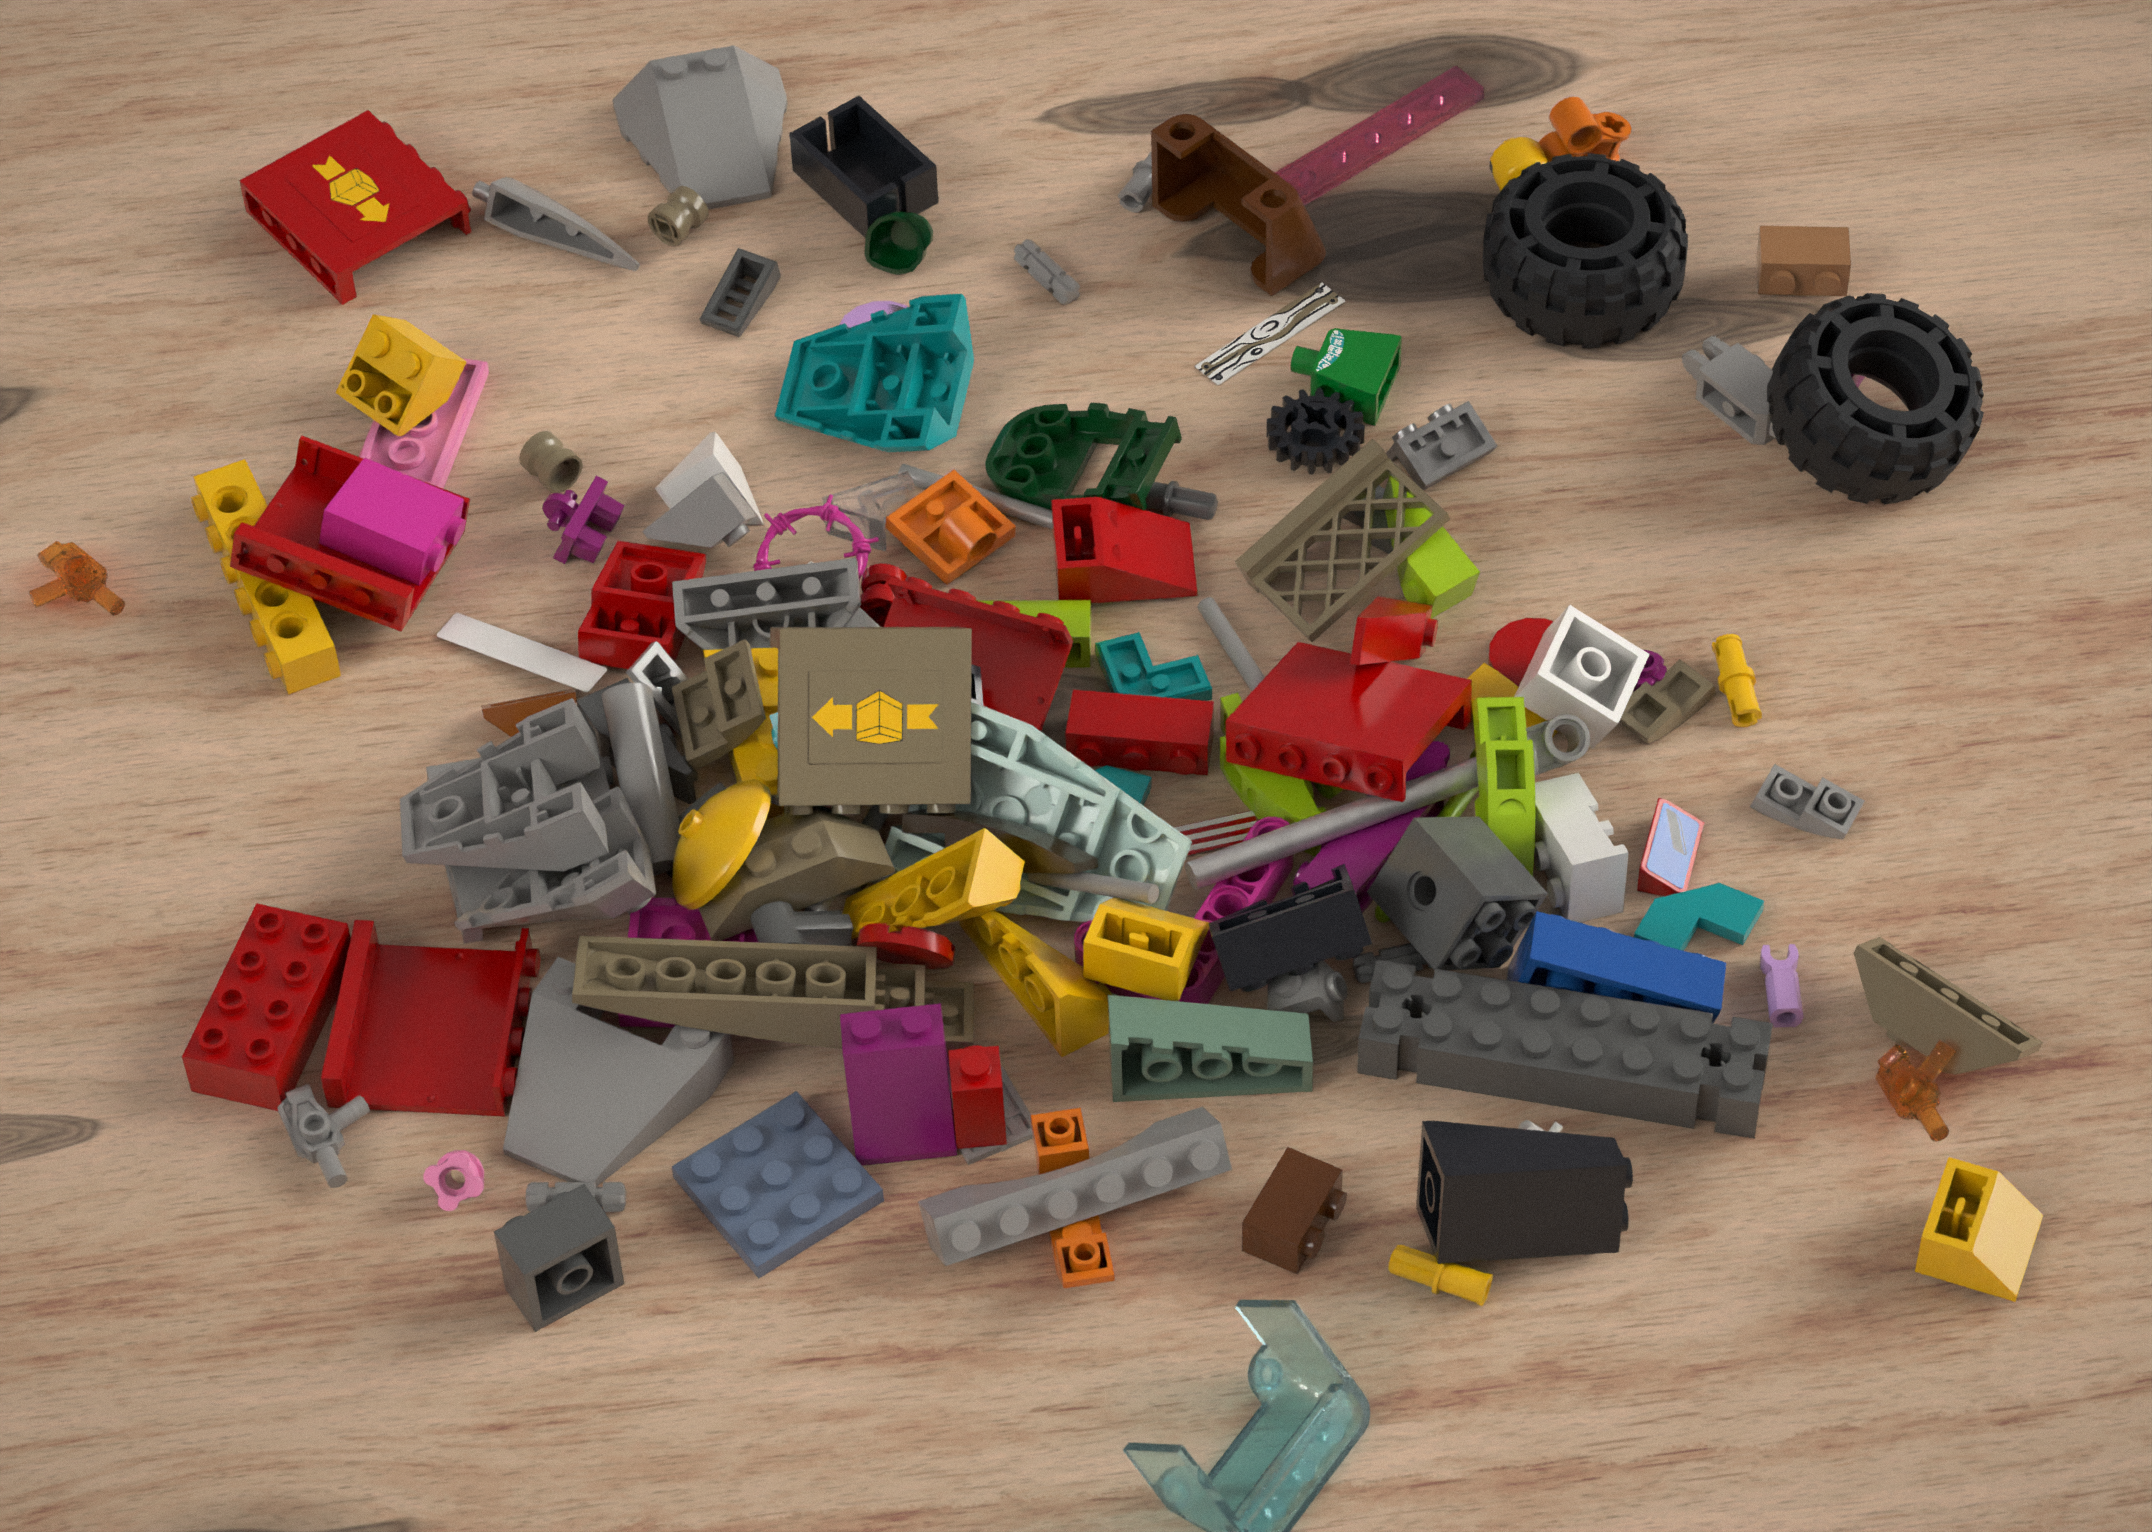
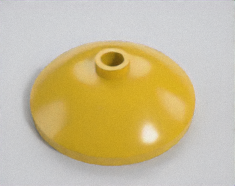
[672,779,771,910]

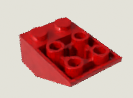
[1051,497,1198,603]

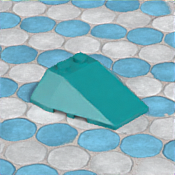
[775,294,974,453]

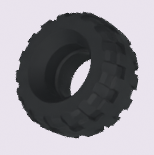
[1482,153,1688,348]
[1767,293,1984,504]

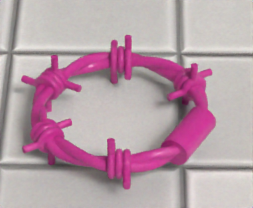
[753,494,879,581]

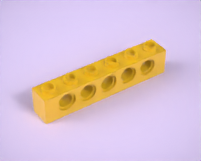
[191,459,341,695]

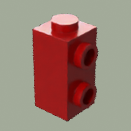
[948,1045,1007,1149]

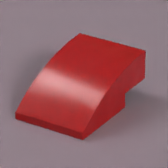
[578,541,706,669]

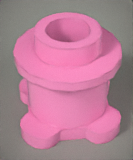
[423,1150,484,1211]

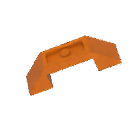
[1031,1108,1115,1288]

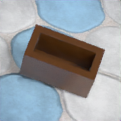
[1242,1147,1347,1274]

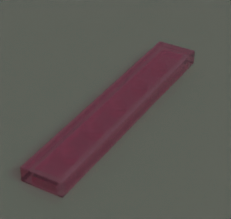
[1275,66,1484,206]

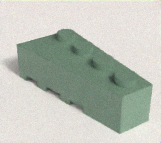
[1108,995,1313,1102]

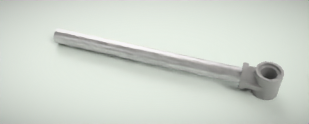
[1185,714,1590,890]

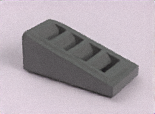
[700,248,781,337]

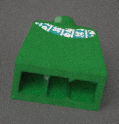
[1290,328,1402,426]

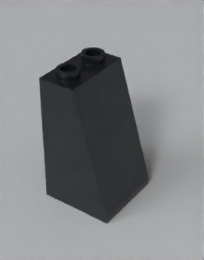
[1416,1121,1633,1264]

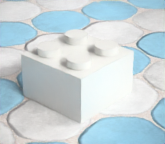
[1514,605,1649,749]

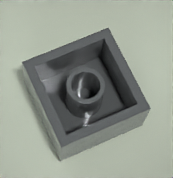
[494,1184,624,1332]

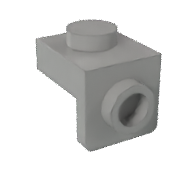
[1267,960,1347,1022]

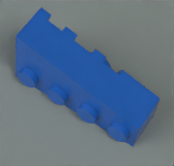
[1507,911,1726,1024]

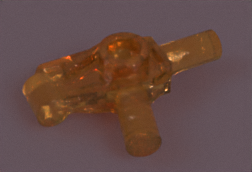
[29,541,125,616]
[1875,1040,1956,1142]

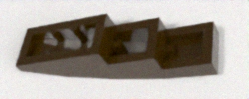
[902,809,1098,874]

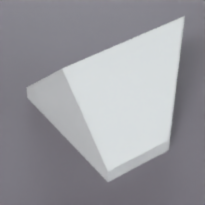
[655,432,764,525]

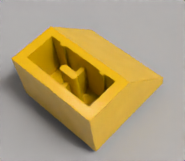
[335,314,467,436]
[1083,897,1209,1001]
[1915,1157,2043,1302]

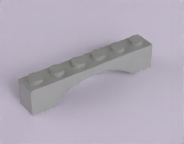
[918,1107,1232,1266]

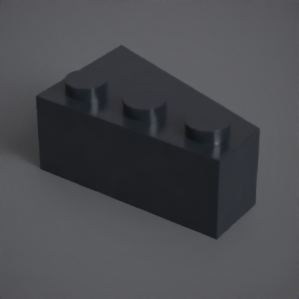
[1209,863,1372,992]

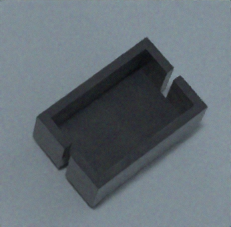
[789,95,939,238]

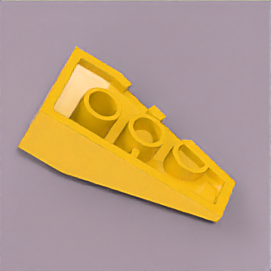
[842,828,1025,939]

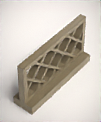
[1235,439,1450,642]

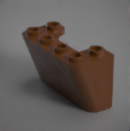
[1151,114,1326,296]

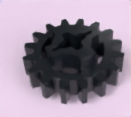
[1267,388,1365,475]

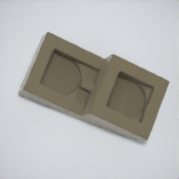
[1619,659,1716,744]

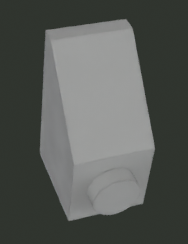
[642,472,756,548]

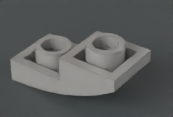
[1750,764,1865,839]

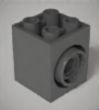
[1367,816,1548,970]

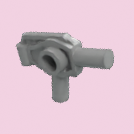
[277,1084,370,1188]

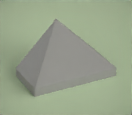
[626,641,688,739]

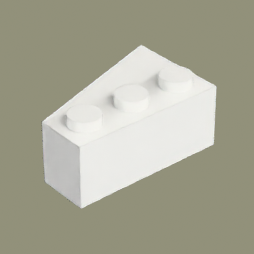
[1534,773,1629,922]

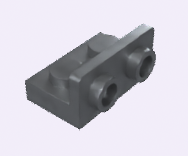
[1386,401,1497,490]

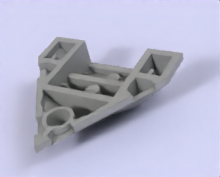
[454,786,656,930]

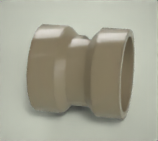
[648,186,709,246]
[519,431,583,493]

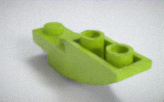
[1220,692,1326,857]
[1472,697,1535,876]

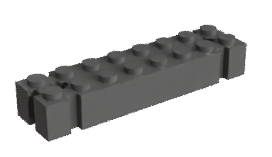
[1357,959,1773,1139]

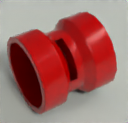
[860,563,907,627]

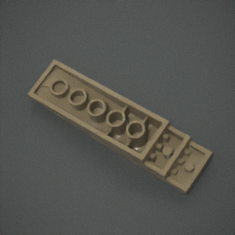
[572,936,974,1057]

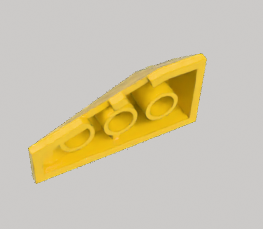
[959,910,1111,1057]

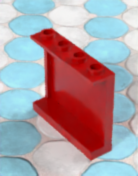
[1226,642,1472,802]

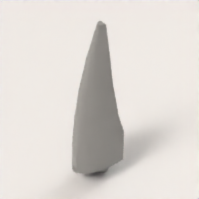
[472,177,640,271]

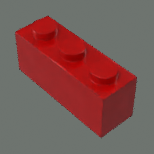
[1065,689,1214,775]

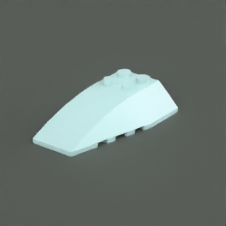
[885,701,1192,922]

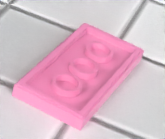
[359,358,489,489]

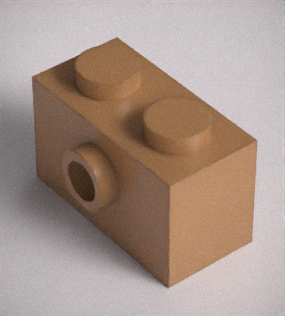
[1756,225,1851,296]

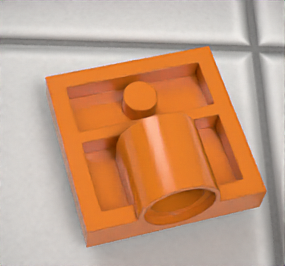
[886,470,1016,585]

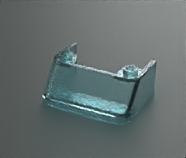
[1123,1300,1370,1532]

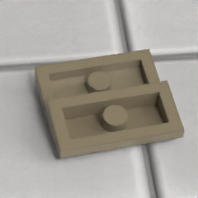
[671,639,766,770]

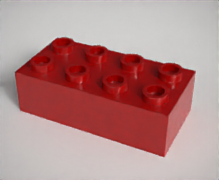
[182,903,351,1111]

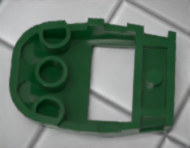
[985,403,1182,510]

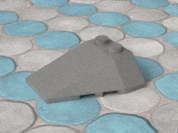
[612,45,787,210]

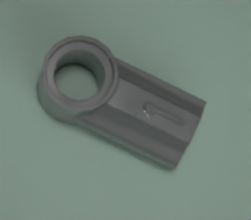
[750,901,853,946]

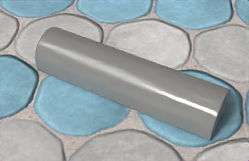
[601,682,681,876]

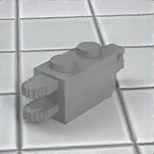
[1681,336,1776,445]

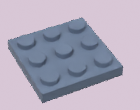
[672,1091,884,1279]

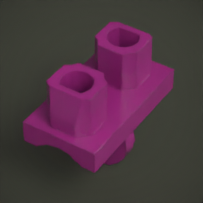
[542,475,625,564]

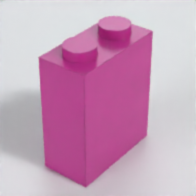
[319,458,466,585]

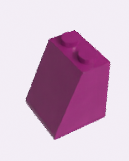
[840,1003,957,1166]

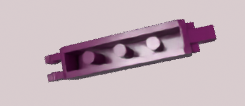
[1293,740,1450,913]

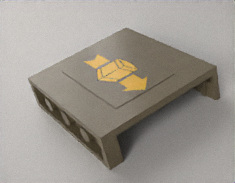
[770,627,972,815]

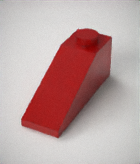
[1350,596,1438,665]

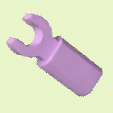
[1760,944,1804,1028]

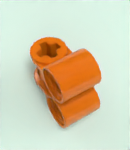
[1538,97,1632,162]

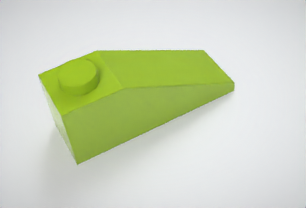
[1382,476,1480,619]

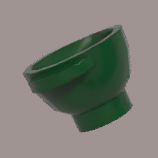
[864,212,933,275]

